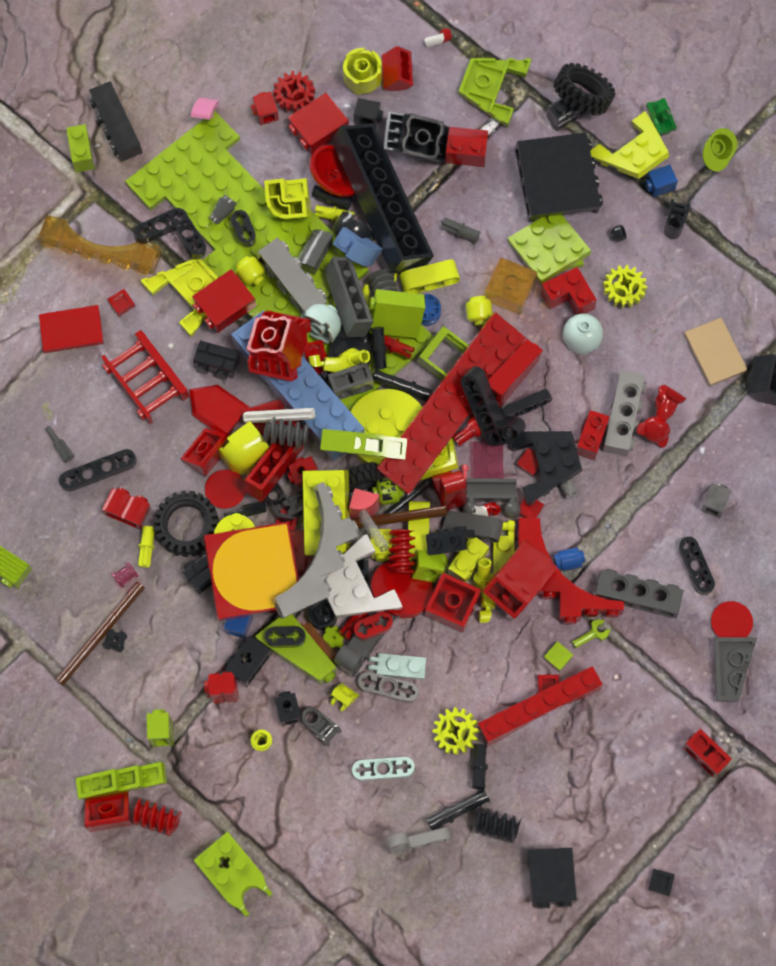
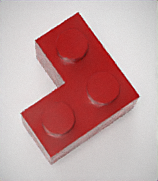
[541,267,597,315]

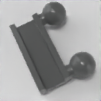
[463,478,521,518]

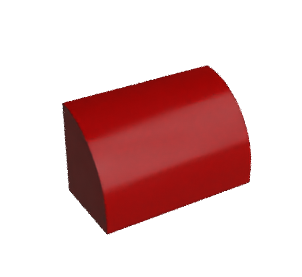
[382,46,413,91]

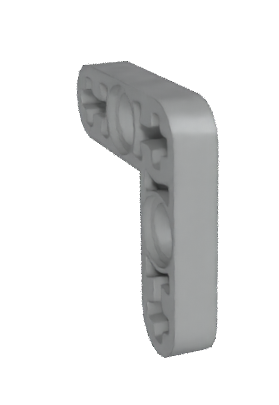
[388,827,452,855]

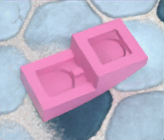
[191,97,219,120]

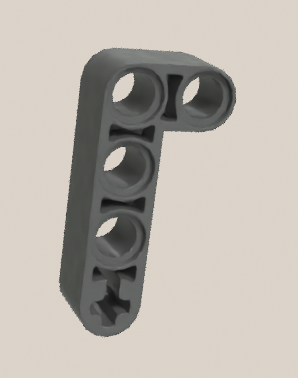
[334,612,397,677]

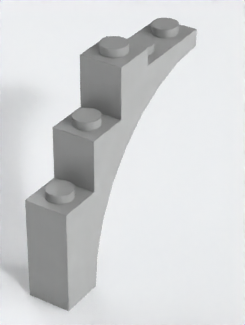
[272,482,359,619]

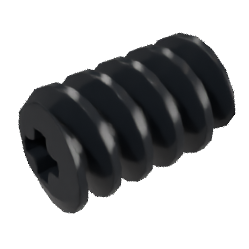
[474,806,522,844]

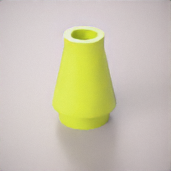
[251,730,272,751]

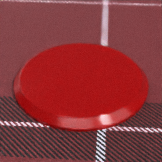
[205,469,245,509]
[711,601,753,638]

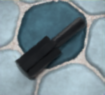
[224,500,266,518]

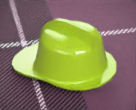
[703,128,737,172]

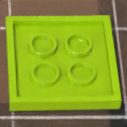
[508,214,591,285]

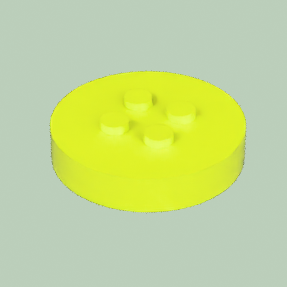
[350,389,422,465]

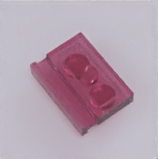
[473,441,504,479]

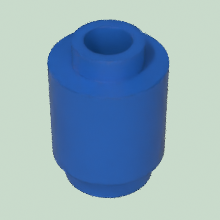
[553,547,585,572]

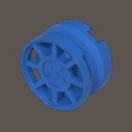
[421,294,441,326]

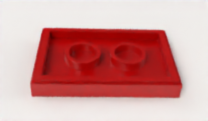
[39,305,104,354]

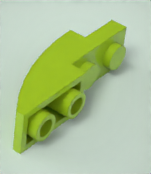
[320,429,407,460]

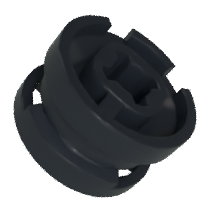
[308,599,338,631]

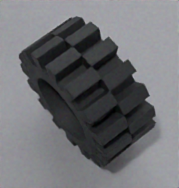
[347,462,383,492]

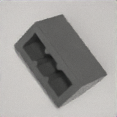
[297,229,333,275]

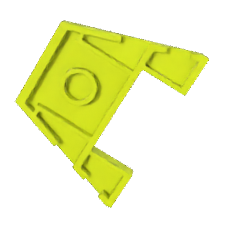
[590,112,669,179]
[141,259,218,338]

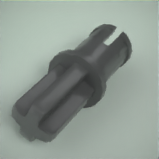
[441,218,481,243]

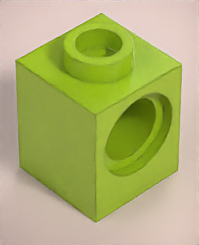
[412,549,445,583]

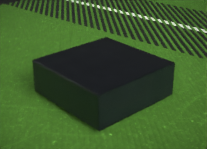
[648,868,675,897]

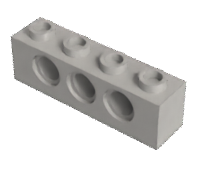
[603,370,647,457]

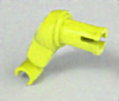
[308,348,370,372]
[474,558,496,623]

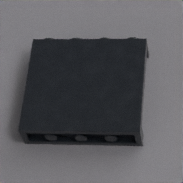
[514,132,603,222]

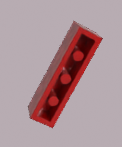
[244,421,308,502]

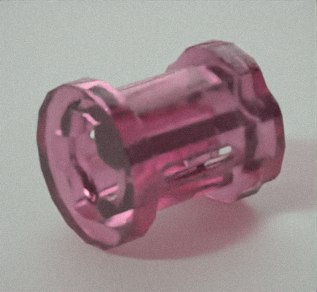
[111,561,139,588]

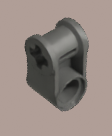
[302,707,342,747]

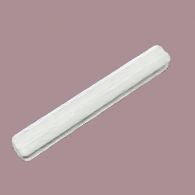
[243,408,316,423]

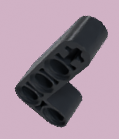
[461,366,526,446]

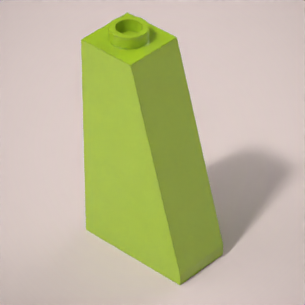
[255,615,337,685]

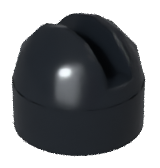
[610,224,627,242]

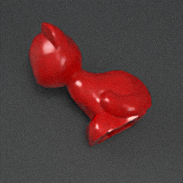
[636,384,686,448]

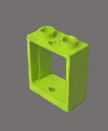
[417,326,469,381]

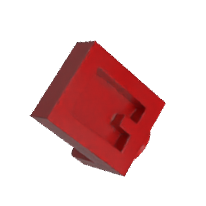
[304,340,327,374]

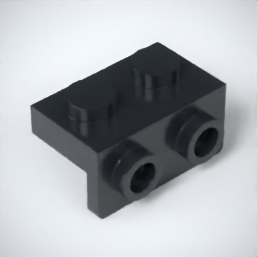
[426,526,475,556]

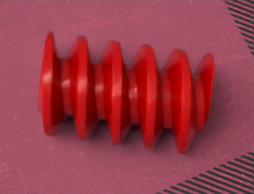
[388,530,416,574]
[133,798,182,836]

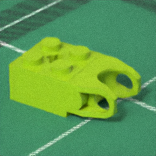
[194,832,273,918]

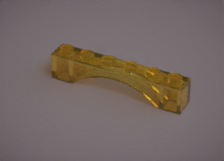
[39,215,162,275]

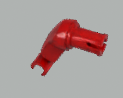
[452,411,482,447]

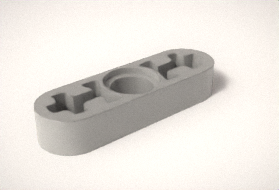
[358,672,419,703]

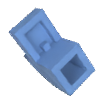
[333,227,383,266]

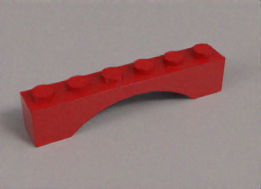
[478,666,603,747]

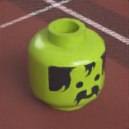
[372,478,403,505]

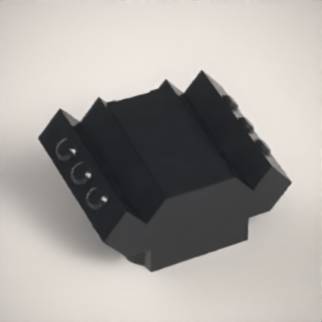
[383,111,450,165]

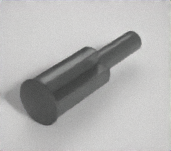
[45,426,75,463]

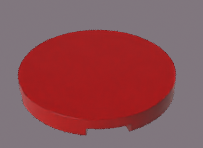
[370,561,433,619]

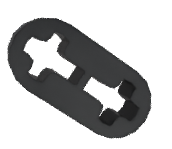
[231,210,256,247]
[265,626,306,648]

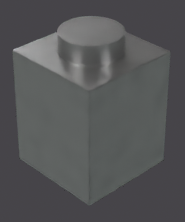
[701,483,732,518]

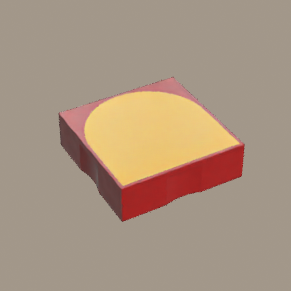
[204,522,299,622]

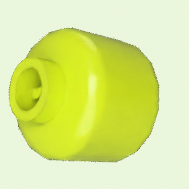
[236,256,265,286]
[465,296,493,326]

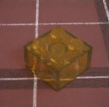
[484,257,538,315]

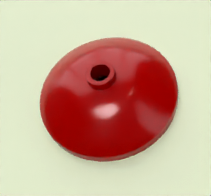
[309,145,355,197]

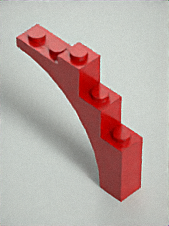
[518,517,624,625]

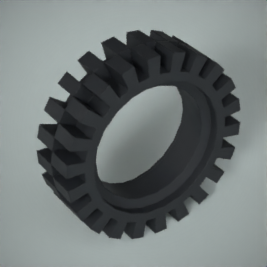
[553,63,616,116]
[153,490,219,557]

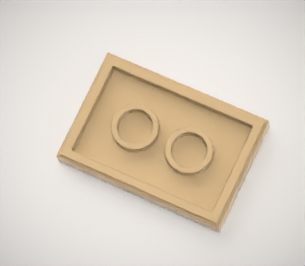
[684,318,747,387]

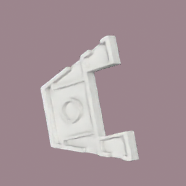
[322,534,403,617]

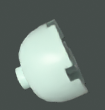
[301,304,341,343]
[563,313,603,355]

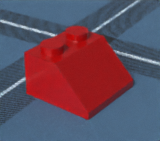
[446,127,489,167]

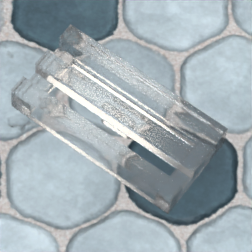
[359,509,388,552]

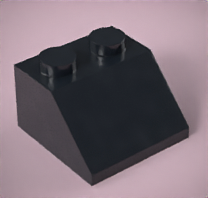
[747,354,776,406]

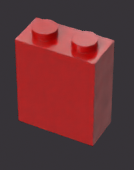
[288,93,349,155]
[192,269,257,333]

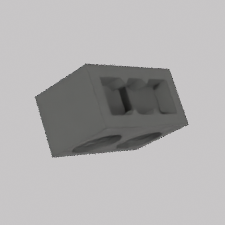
[328,363,374,400]

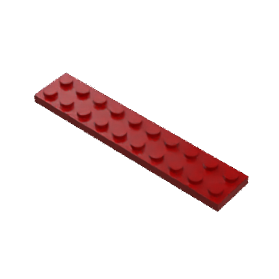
[375,312,526,495]

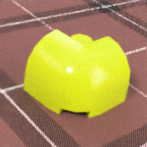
[264,178,311,220]
[219,421,269,475]

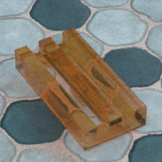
[303,622,336,662]

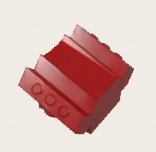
[246,310,311,381]

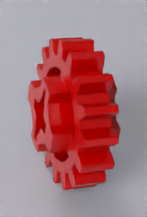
[273,71,315,112]

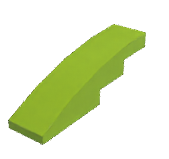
[75,762,167,800]

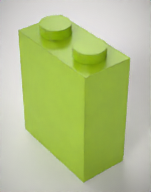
[369,289,425,338]

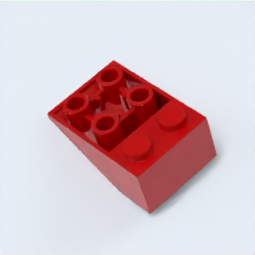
[482,540,558,619]

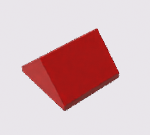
[180,428,229,478]
[85,792,133,832]

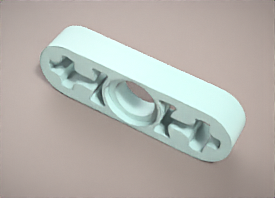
[352,757,415,781]

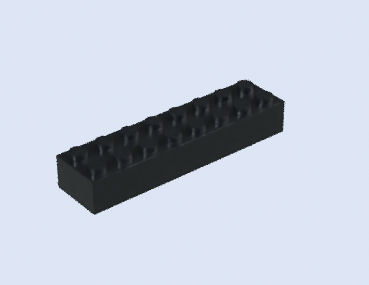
[331,123,434,273]

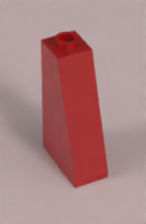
[488,339,543,408]

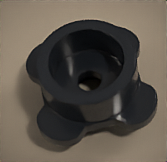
[104,629,127,652]

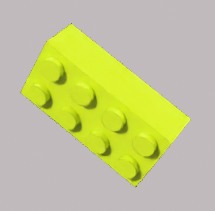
[303,470,350,555]

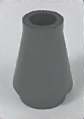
[209,194,237,225]

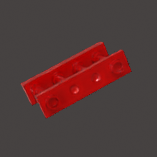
[101,330,190,424]

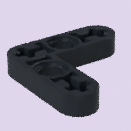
[134,208,206,259]
[265,482,304,522]

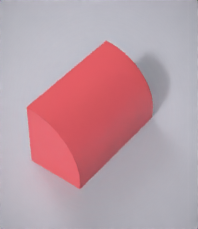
[349,488,380,519]

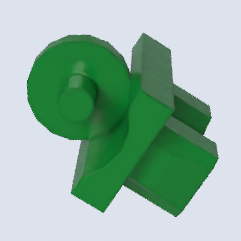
[646,98,677,136]

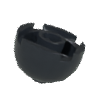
[333,211,373,240]

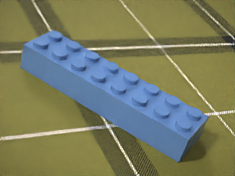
[231,310,365,461]

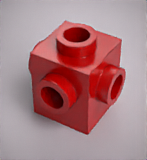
[288,456,318,488]

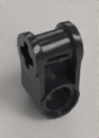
[664,199,690,239]

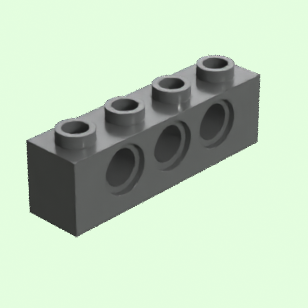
[595,569,684,619]

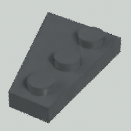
[714,637,757,702]

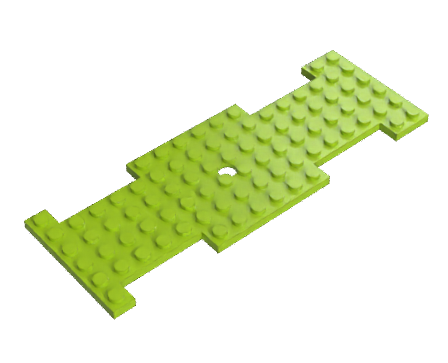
[125,110,434,411]

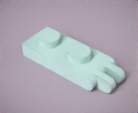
[368,653,426,680]

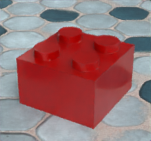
[425,573,481,633]

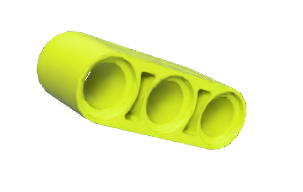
[399,260,460,294]
[408,501,430,560]

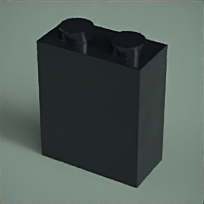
[527,847,577,909]

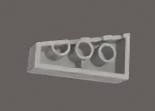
[256,237,327,315]

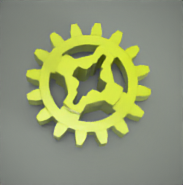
[603,265,647,308]
[432,707,480,755]

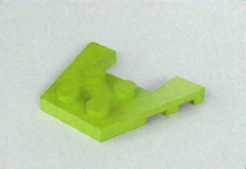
[458,58,532,127]

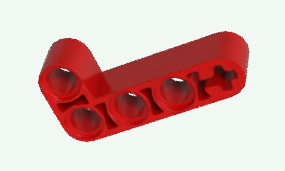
[431,470,466,511]

